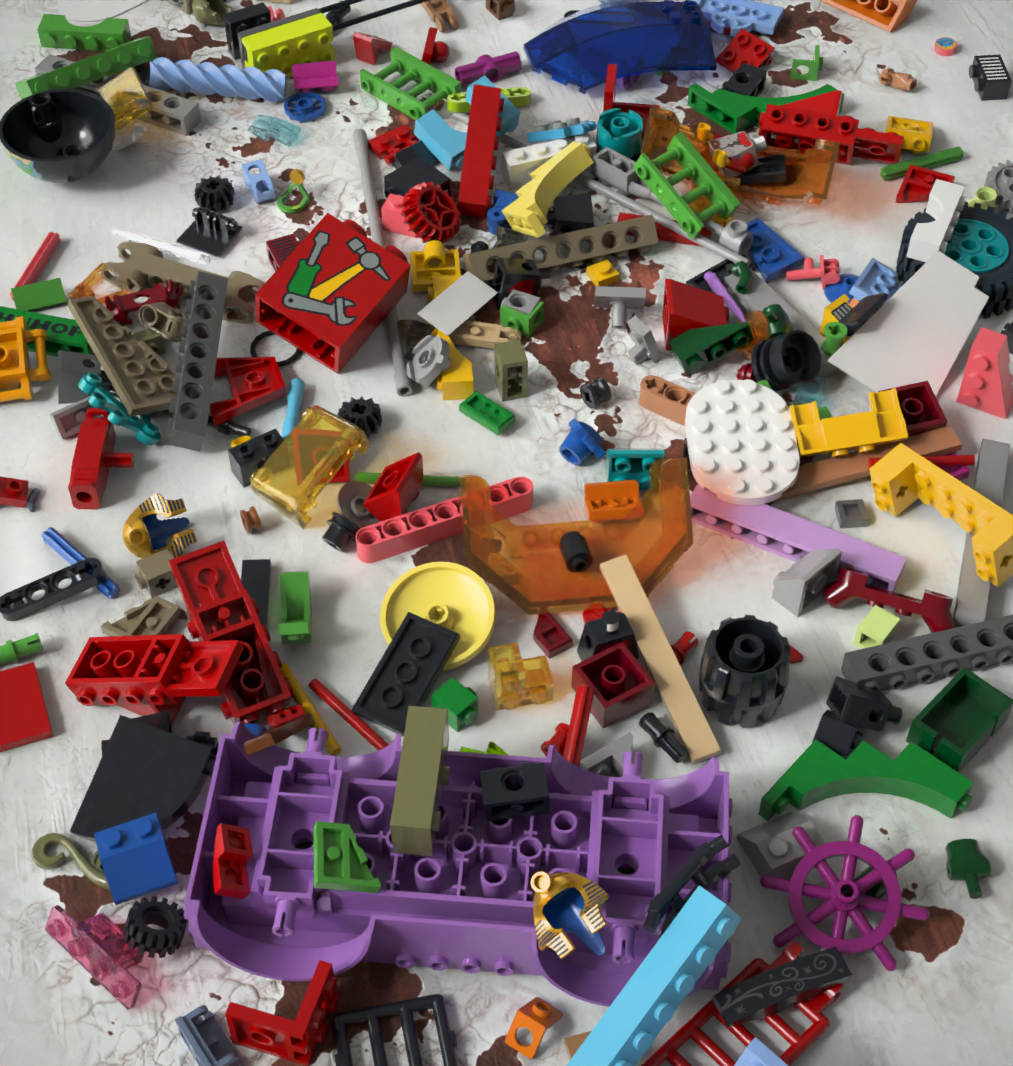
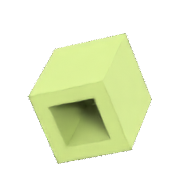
[853,605,900,649]

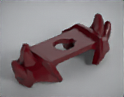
[104,279,184,325]

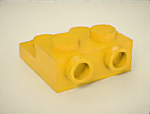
[885,116,933,154]

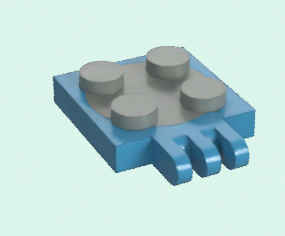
[526,117,597,142]

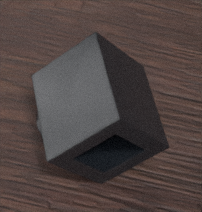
[812,710,863,756]

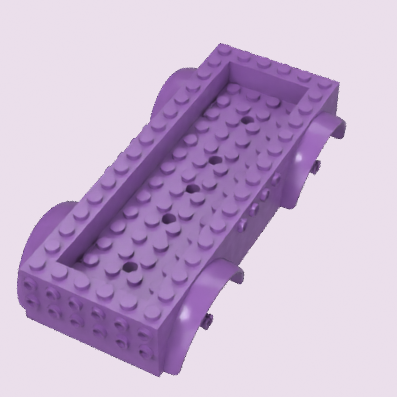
[184,721,732,1007]

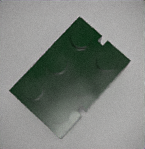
[906,667,1013,772]

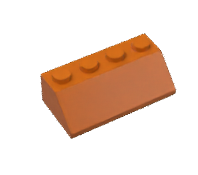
[820,0,917,33]

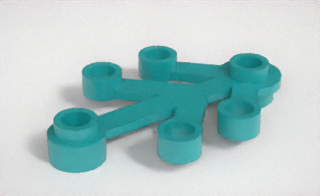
[78,372,161,446]

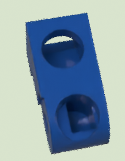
[487,189,519,235]

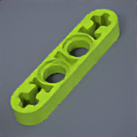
[447,87,531,113]

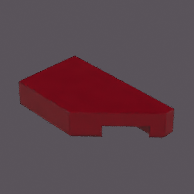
[533,605,573,659]

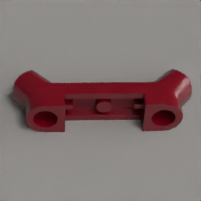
[824,567,956,633]

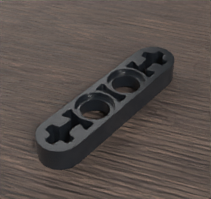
[0,558,106,621]

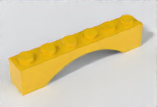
[428,275,474,400]

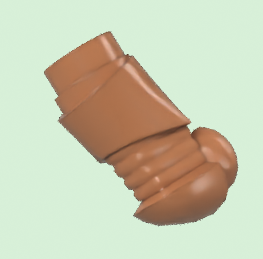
[879,68,917,92]

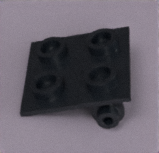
[176,207,242,257]

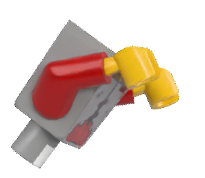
[696,123,767,181]

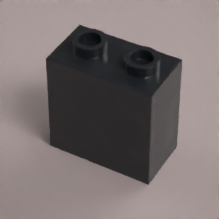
[384,156,451,205]

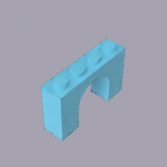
[414,75,520,171]

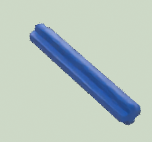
[42,527,120,599]

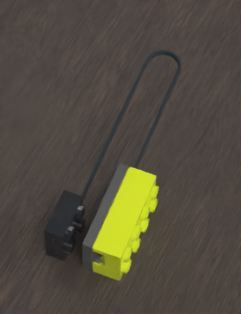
[223,0,429,78]

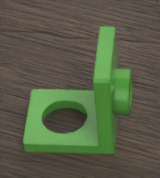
[790,45,823,81]
[500,302,544,338]

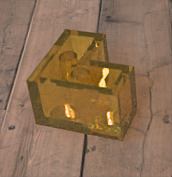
[488,643,554,710]

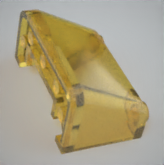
[250,405,371,529]

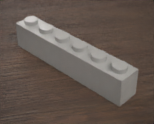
[724,269,839,384]

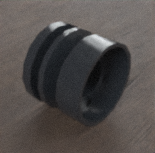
[751,330,821,392]

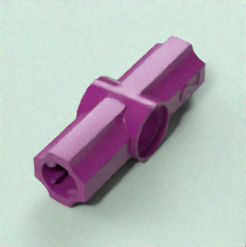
[455,51,522,86]

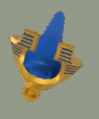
[122,493,198,559]
[531,872,609,959]

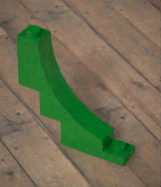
[688,83,844,134]
[758,739,974,821]

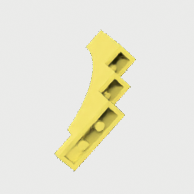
[501,142,594,238]

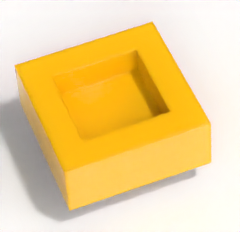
[586,260,620,286]

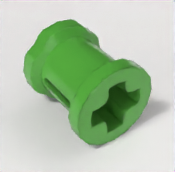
[821,322,848,356]

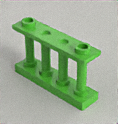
[360,47,461,120]
[633,132,741,240]

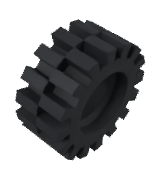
[124,896,187,958]

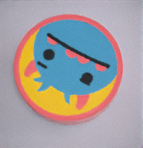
[934,37,957,56]

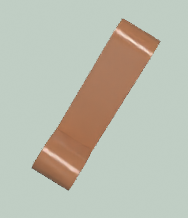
[639,375,696,426]

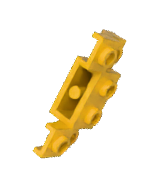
[789,388,908,458]

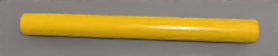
[280,663,342,756]

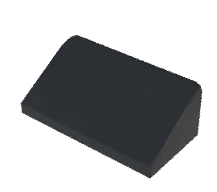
[394,140,440,169]
[839,293,888,337]

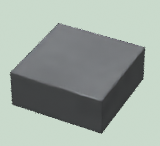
[835,499,868,528]

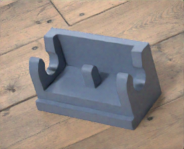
[175,1005,244,1066]

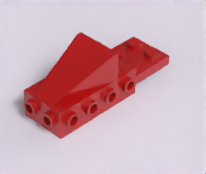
[758,90,904,165]
[169,541,293,726]
[65,634,244,725]

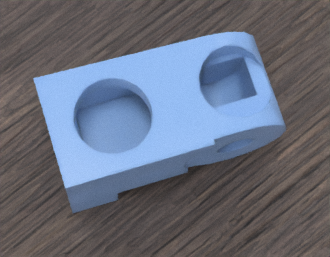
[242,159,275,203]

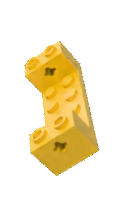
[869,443,1013,587]

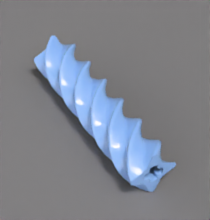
[149,57,287,102]

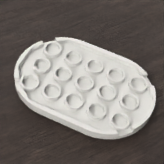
[685,379,800,505]

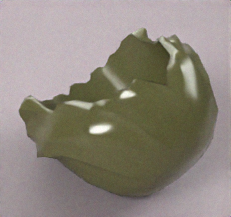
[192,0,232,26]

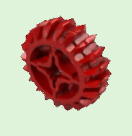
[400,182,462,244]

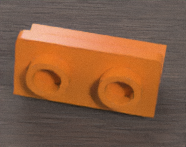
[584,480,644,523]

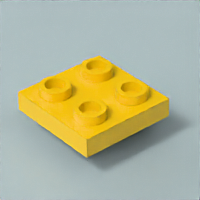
[410,240,461,292]

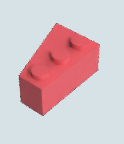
[956,327,1013,419]

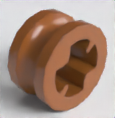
[240,506,261,534]

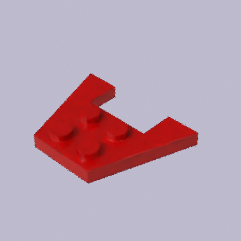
[210,357,286,426]

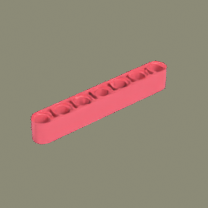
[356,477,533,563]

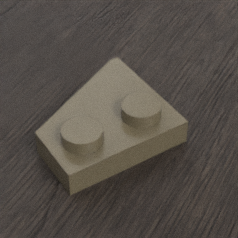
[101,596,181,636]

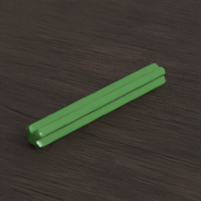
[880,147,964,181]

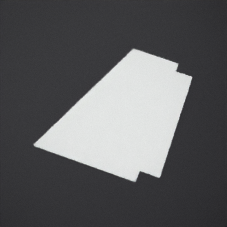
[828,251,989,397]

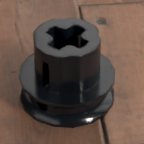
[322,512,360,552]

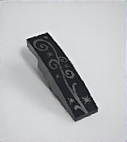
[712,947,852,1028]

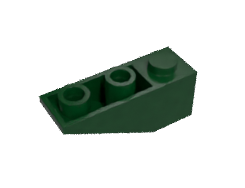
[668,322,754,376]

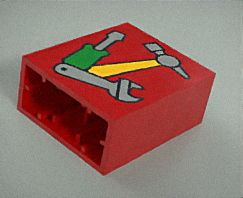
[255,213,410,374]

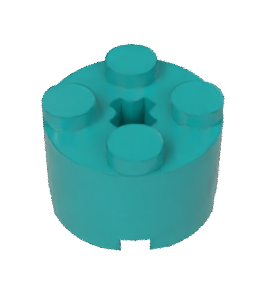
[596,108,643,158]

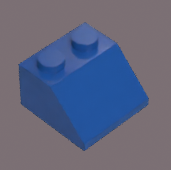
[94,813,178,905]

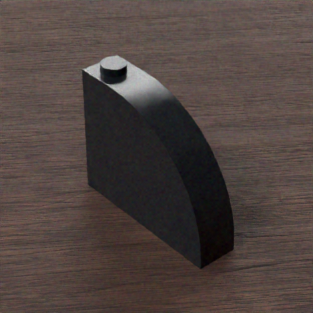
[70,715,217,842]

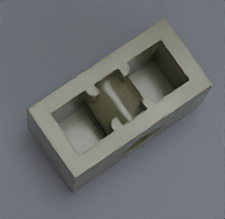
[495,339,528,402]

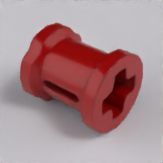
[541,723,569,757]

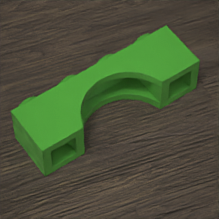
[37,14,131,51]

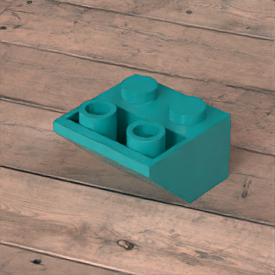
[606,448,665,491]

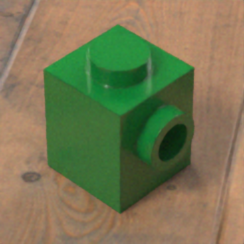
[431,677,478,732]

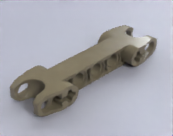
[100,242,265,323]

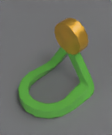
[277,169,310,213]

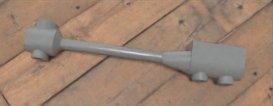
[591,147,753,255]

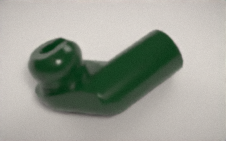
[731,261,754,294]

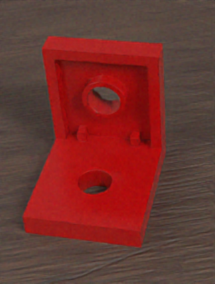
[603,64,660,141]
[225,960,340,1066]

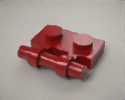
[368,124,420,165]

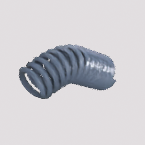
[27,488,40,512]

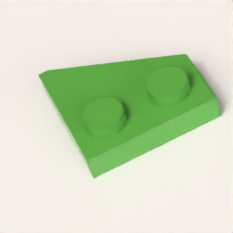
[313,821,381,893]

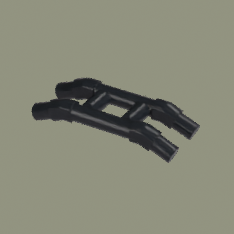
[643,834,741,939]

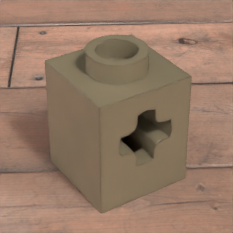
[135,548,178,598]

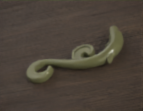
[32,833,110,890]

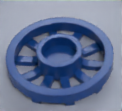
[284,92,326,123]

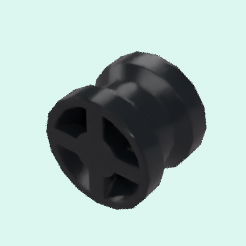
[580,377,612,409]

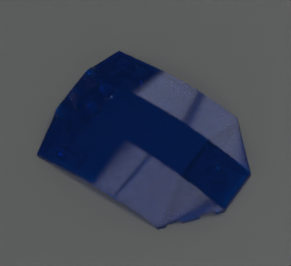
[523,0,717,94]

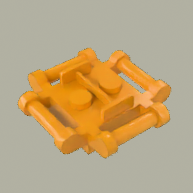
[0,316,51,402]

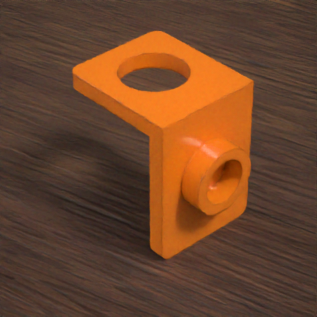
[505,997,563,1059]

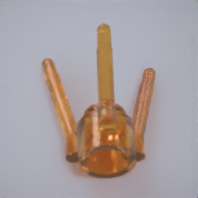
[68,263,128,303]

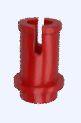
[670,631,699,665]

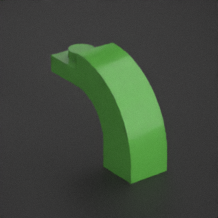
[278,571,312,645]

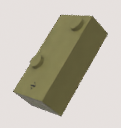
[390,706,450,857]

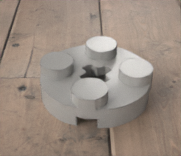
[406,335,451,387]

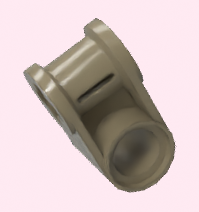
[138,302,189,342]

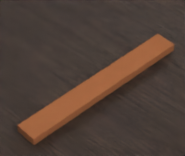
[765,425,962,504]

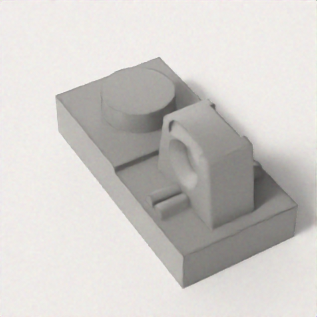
[627,316,661,365]
[50,396,104,440]

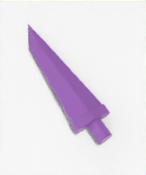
[704,271,746,322]

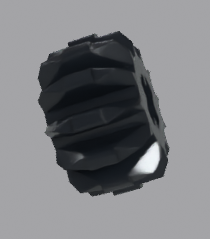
[194,175,235,213]
[338,396,382,440]

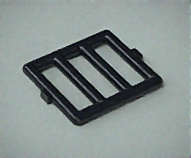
[332,994,458,1066]

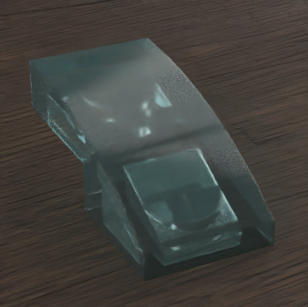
[248,115,301,147]
[794,377,826,408]

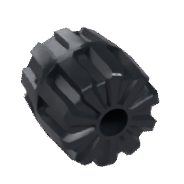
[699,615,790,728]

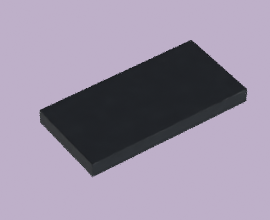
[351,612,460,737]

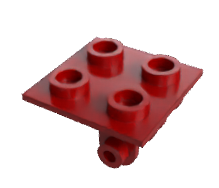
[714,29,775,72]

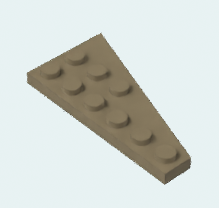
[68,296,177,417]

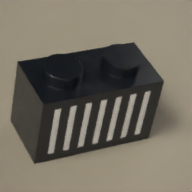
[969,54,1012,101]

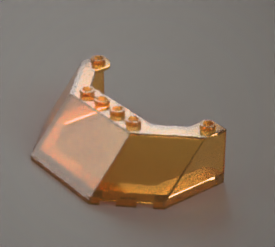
[640,107,841,206]
[456,457,693,615]

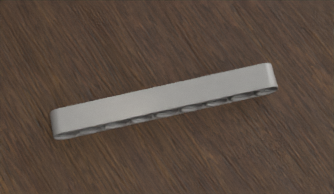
[953,438,1010,627]

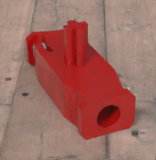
[68,408,134,510]

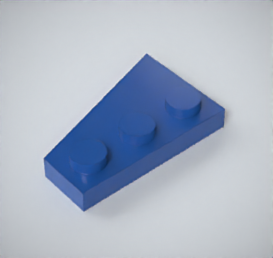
[747,218,804,283]

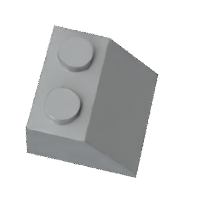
[772,548,842,617]
[736,812,826,879]

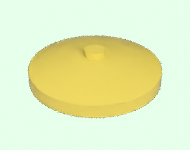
[380,562,496,671]

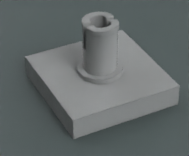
[594,286,646,329]

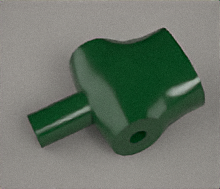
[762,304,793,338]
[945,839,991,899]

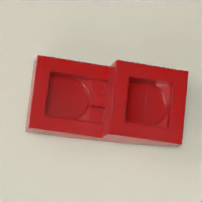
[213,823,253,899]

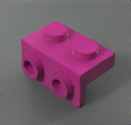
[292,61,339,93]

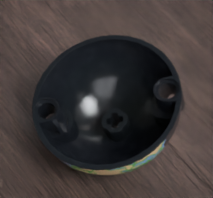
[0,89,116,183]

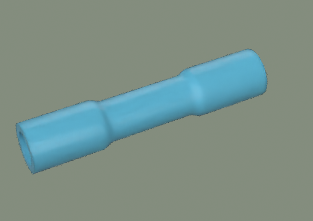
[282,379,305,446]

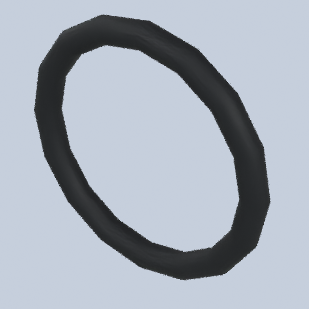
[250,330,301,367]

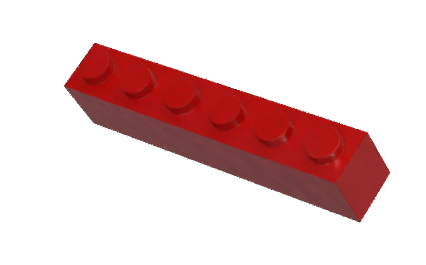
[457,84,504,218]

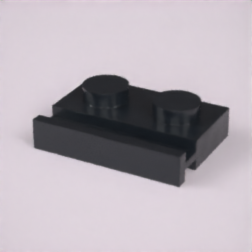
[739,154,786,186]

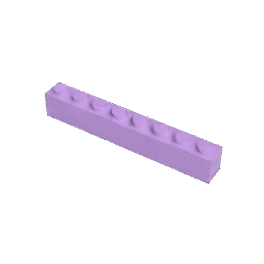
[685,484,907,592]

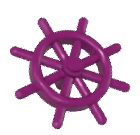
[760,815,929,971]

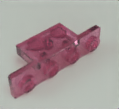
[45,905,145,1010]

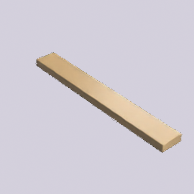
[600,554,721,764]

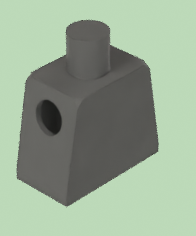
[58,350,113,404]

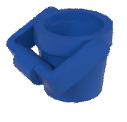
[559,418,606,465]

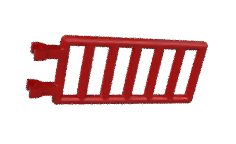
[641,940,844,1066]

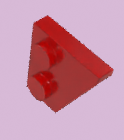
[895,164,955,203]

